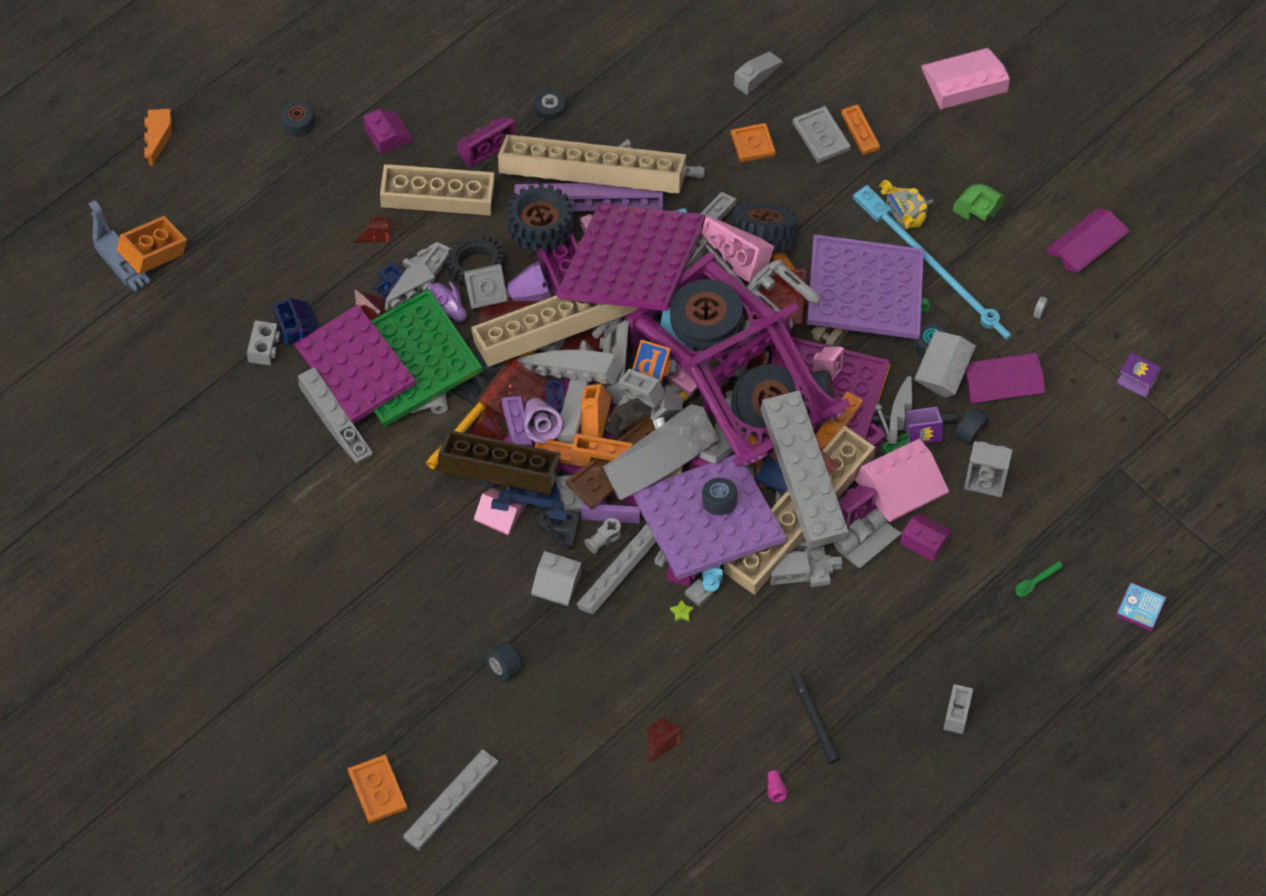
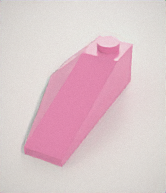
[701,216,774,282]

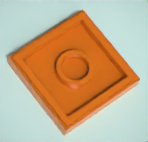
[731,123,775,163]

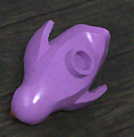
[427,282,467,323]

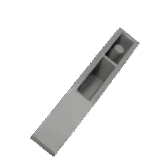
[556,341,596,444]
[516,350,624,384]
[298,367,373,464]

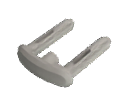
[747,260,820,329]

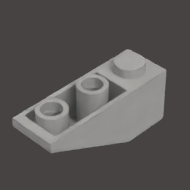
[385,261,435,311]

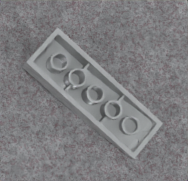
[603,404,719,500]

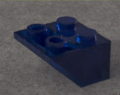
[272,298,319,345]

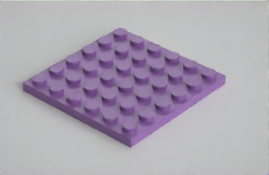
[807,234,924,339]
[632,455,786,580]

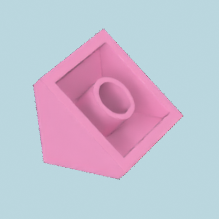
[474,488,526,535]

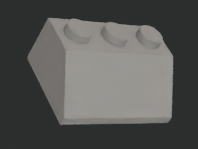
[914,331,975,398]

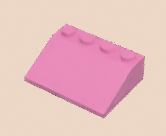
[921,48,1010,109]
[855,438,949,522]

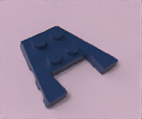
[491,482,567,521]

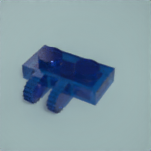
[374,261,404,301]

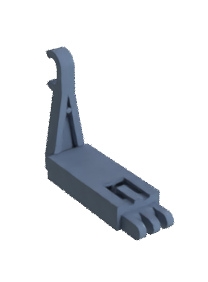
[88,200,150,292]

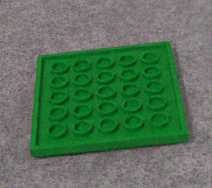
[371,289,483,427]

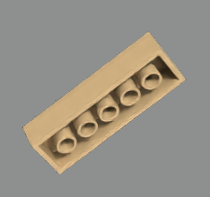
[380,164,495,215]

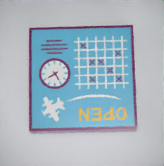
[1115,582,1167,632]

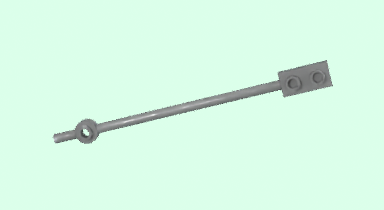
[592,192,737,338]

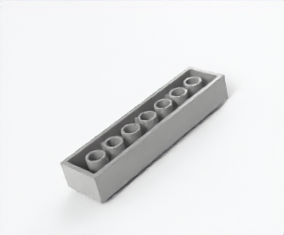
[760,391,848,549]

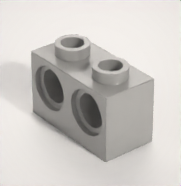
[247,321,281,365]
[618,369,666,408]
[943,684,973,734]

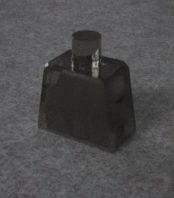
[605,398,652,439]

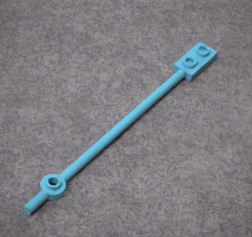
[853,185,1012,340]

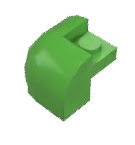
[953,184,1005,221]

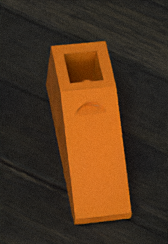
[144,109,172,165]
[581,384,612,438]

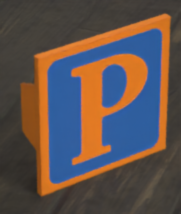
[632,340,672,383]

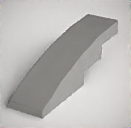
[889,376,912,444]

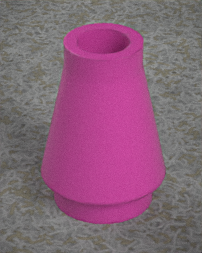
[767,771,788,802]

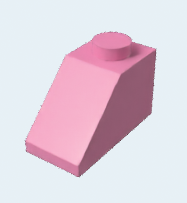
[813,347,844,381]

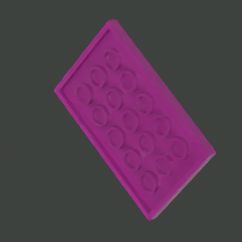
[294,305,417,424]

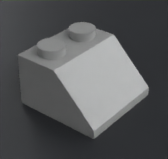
[531,551,581,606]

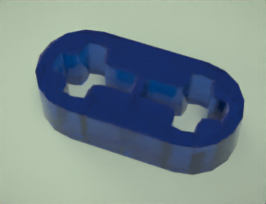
[545,379,564,414]

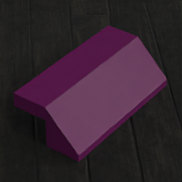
[1047,208,1129,273]
[964,353,1045,403]

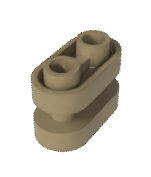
[812,326,850,347]

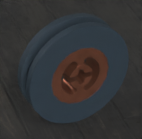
[670,279,743,348]
[731,364,805,438]

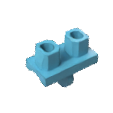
[702,565,723,592]

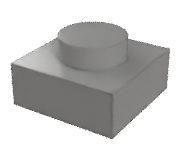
[685,579,713,607]

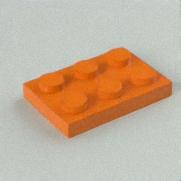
[348,755,407,824]

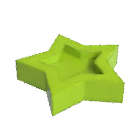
[670,600,693,621]

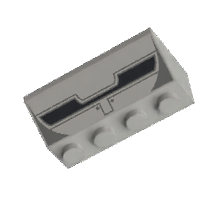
[596,321,628,404]

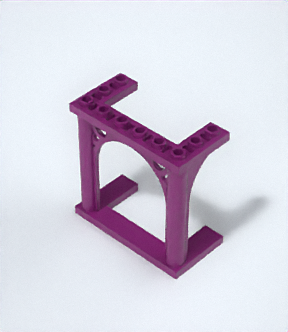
[628,252,790,416]
[681,302,850,466]

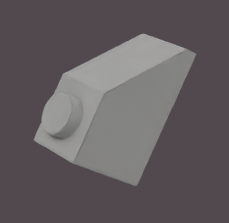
[651,385,683,421]
[770,551,810,585]

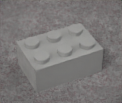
[964,441,1012,497]

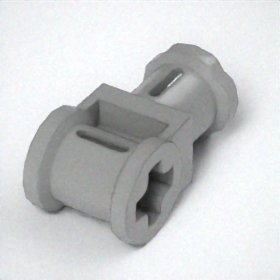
[584,518,621,554]

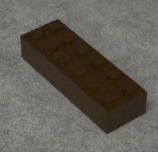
[437,430,561,495]

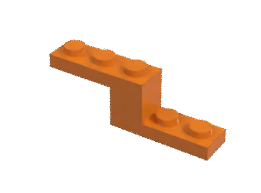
[535,433,633,467]

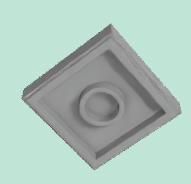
[464,264,508,309]

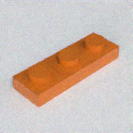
[841,104,880,155]

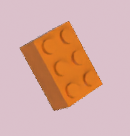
[117,216,187,274]

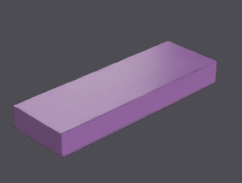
[501,396,532,447]
[581,503,640,523]

